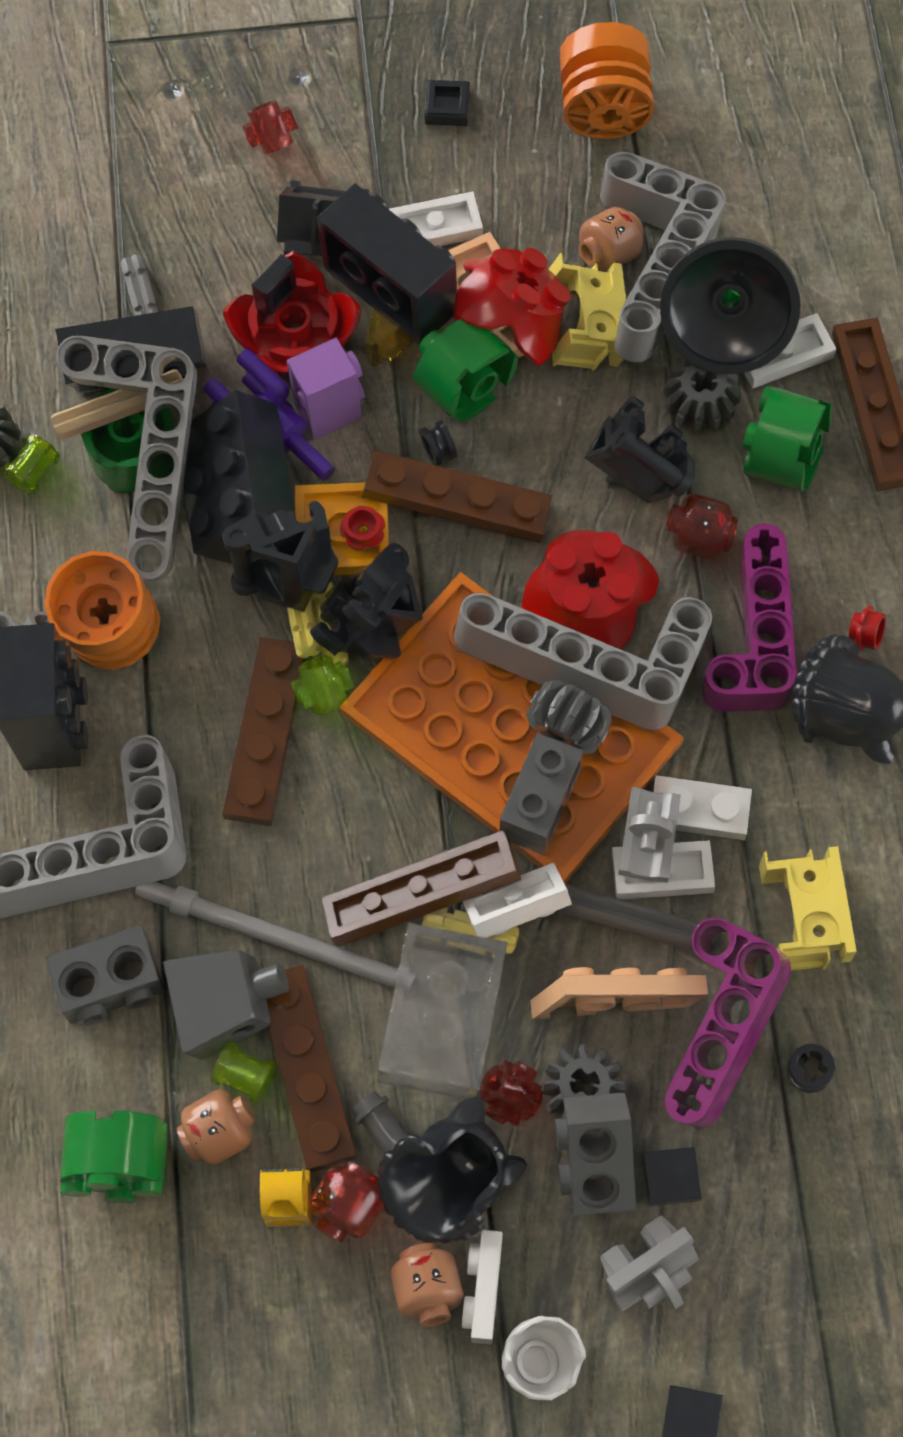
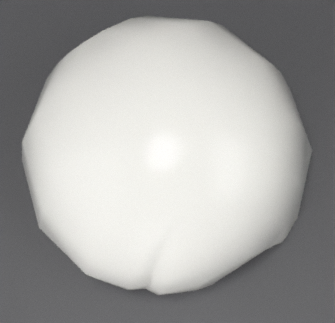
[502,1316,586,1400]

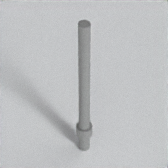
[135,882,417,994]

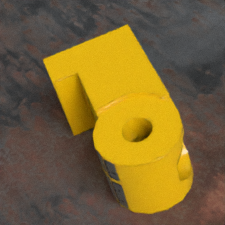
[260,1168,312,1227]

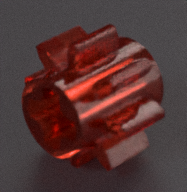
[242,100,298,154]
[479,1060,543,1126]

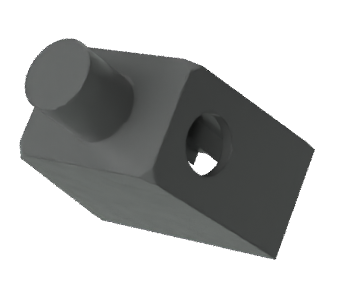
[163,950,289,1060]

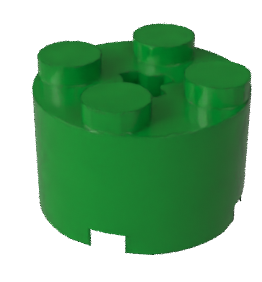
[412,319,518,421]
[743,386,832,492]
[81,388,175,493]
[60,1110,168,1204]

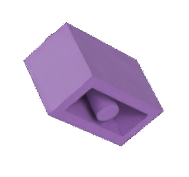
[287,337,365,440]

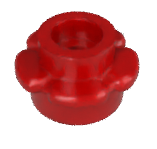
[340,506,386,551]
[849,606,886,652]

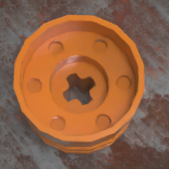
[560,22,654,139]
[44,551,161,670]

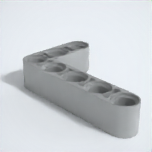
[600,152,726,362]
[56,336,197,582]
[453,593,713,730]
[0,735,186,919]

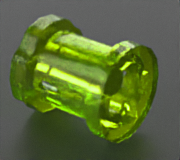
[1,433,61,494]
[211,1041,276,1104]

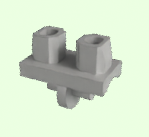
[618,787,681,883]
[600,1216,699,1312]

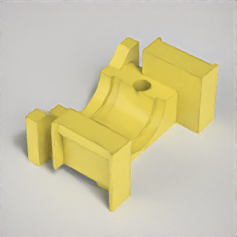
[549,253,626,371]
[759,846,857,970]

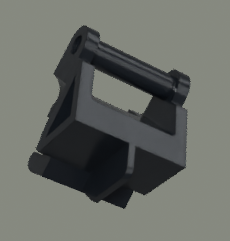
[277,180,370,257]
[584,395,695,503]
[222,501,338,612]
[310,543,423,659]

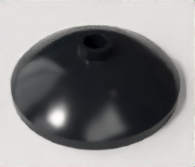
[660,237,801,374]

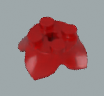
[454,248,571,367]
[223,251,362,374]
[522,530,659,650]

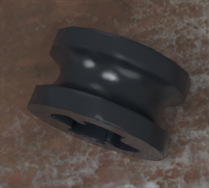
[419,420,457,466]
[787,1044,835,1094]

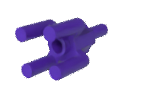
[203,348,335,481]

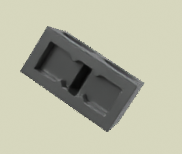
[500,733,583,855]
[45,925,165,1025]
[555,1092,636,1215]

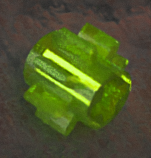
[291,655,354,714]

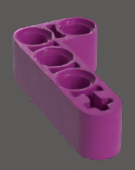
[701,523,797,712]
[665,917,792,1128]

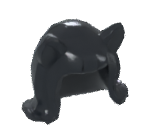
[792,634,903,764]
[377,1097,527,1244]

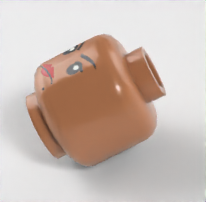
[578,206,645,272]
[177,1089,256,1166]
[390,1243,464,1327]

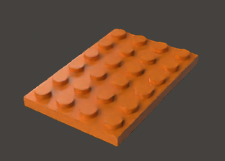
[339,572,684,884]

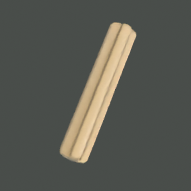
[51,369,183,440]

